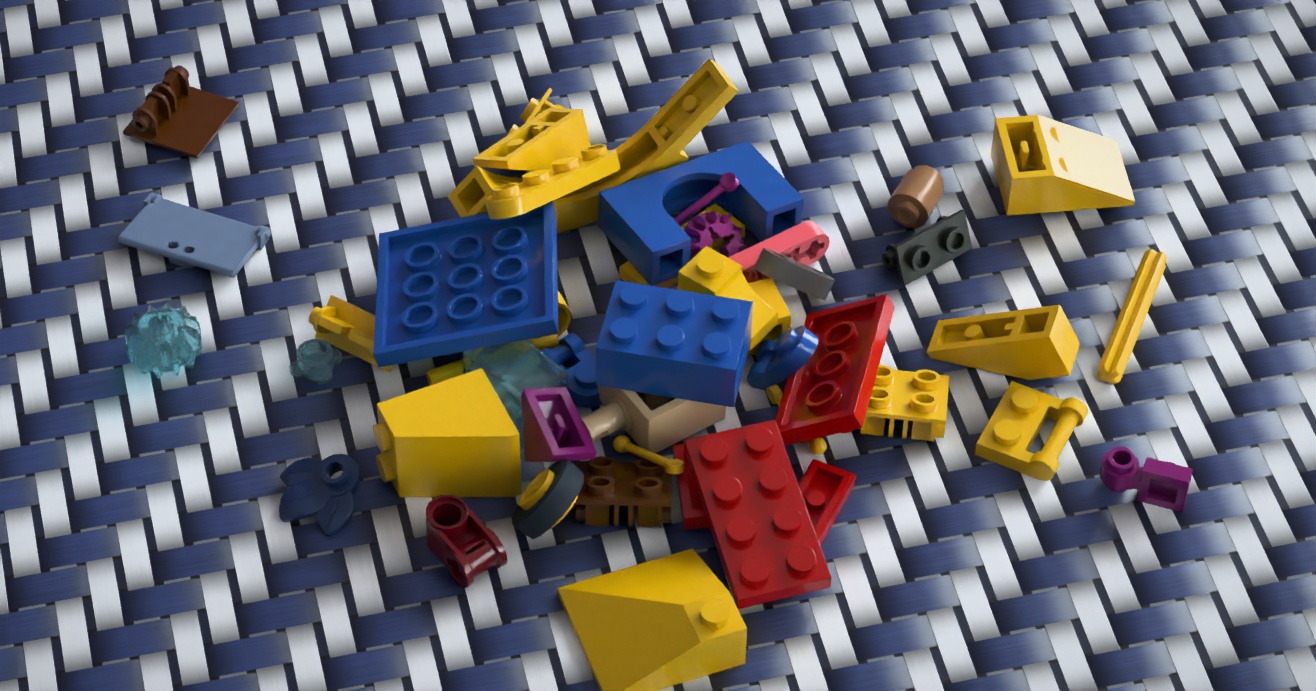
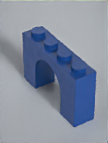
[598,141,804,286]

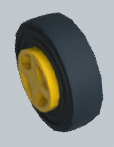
[512,459,584,539]

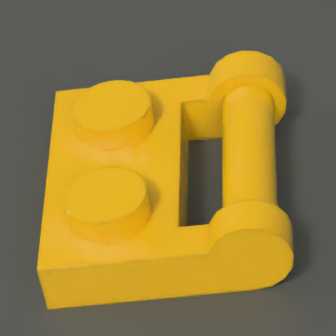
[975,381,1088,481]

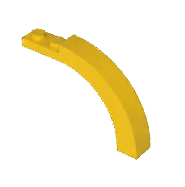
[447,59,739,233]

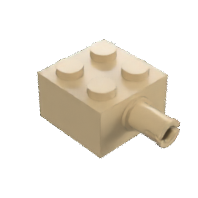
[581,386,726,453]

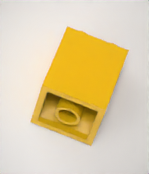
[373,368,522,497]

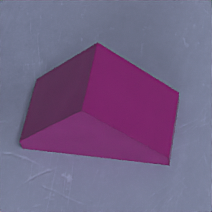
[521,387,597,462]

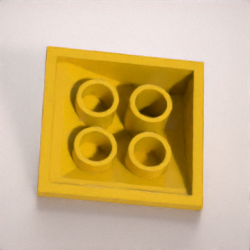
[557,548,747,691]

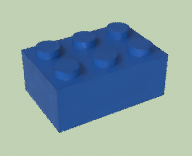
[596,280,753,407]

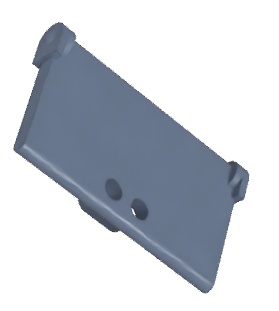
[118,192,271,278]

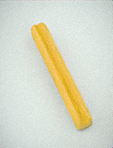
[1097,249,1167,385]

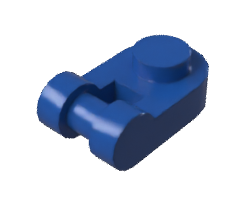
[747,326,819,391]
[534,333,602,408]

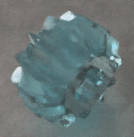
[124,302,203,379]

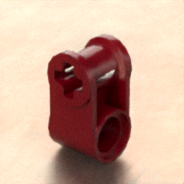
[426,495,508,588]

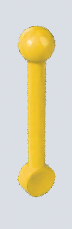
[766,384,827,455]
[613,435,684,474]

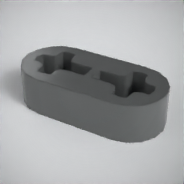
[754,247,835,300]

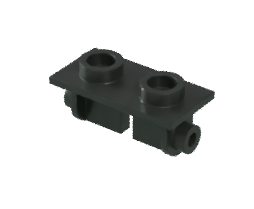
[882,209,972,286]

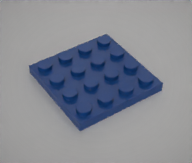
[373,201,558,367]

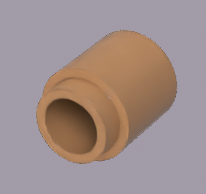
[888,165,944,228]

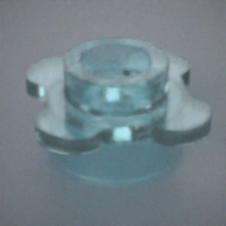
[289,339,342,384]

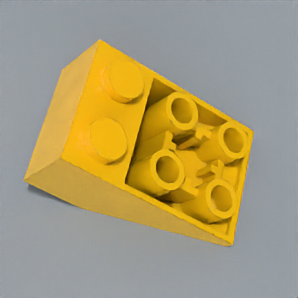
[991,115,1135,216]

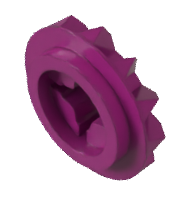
[684,211,748,260]

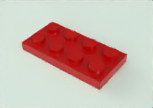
[775,294,895,446]
[684,420,832,609]

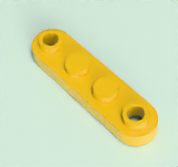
[485,144,620,219]

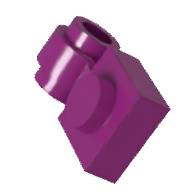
[1100,447,1193,512]

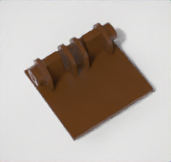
[123,65,239,159]
[575,456,672,528]

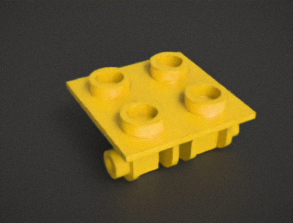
[859,365,950,442]

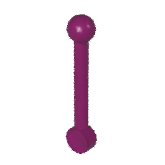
[674,172,739,225]

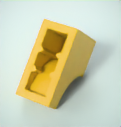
[678,246,778,351]

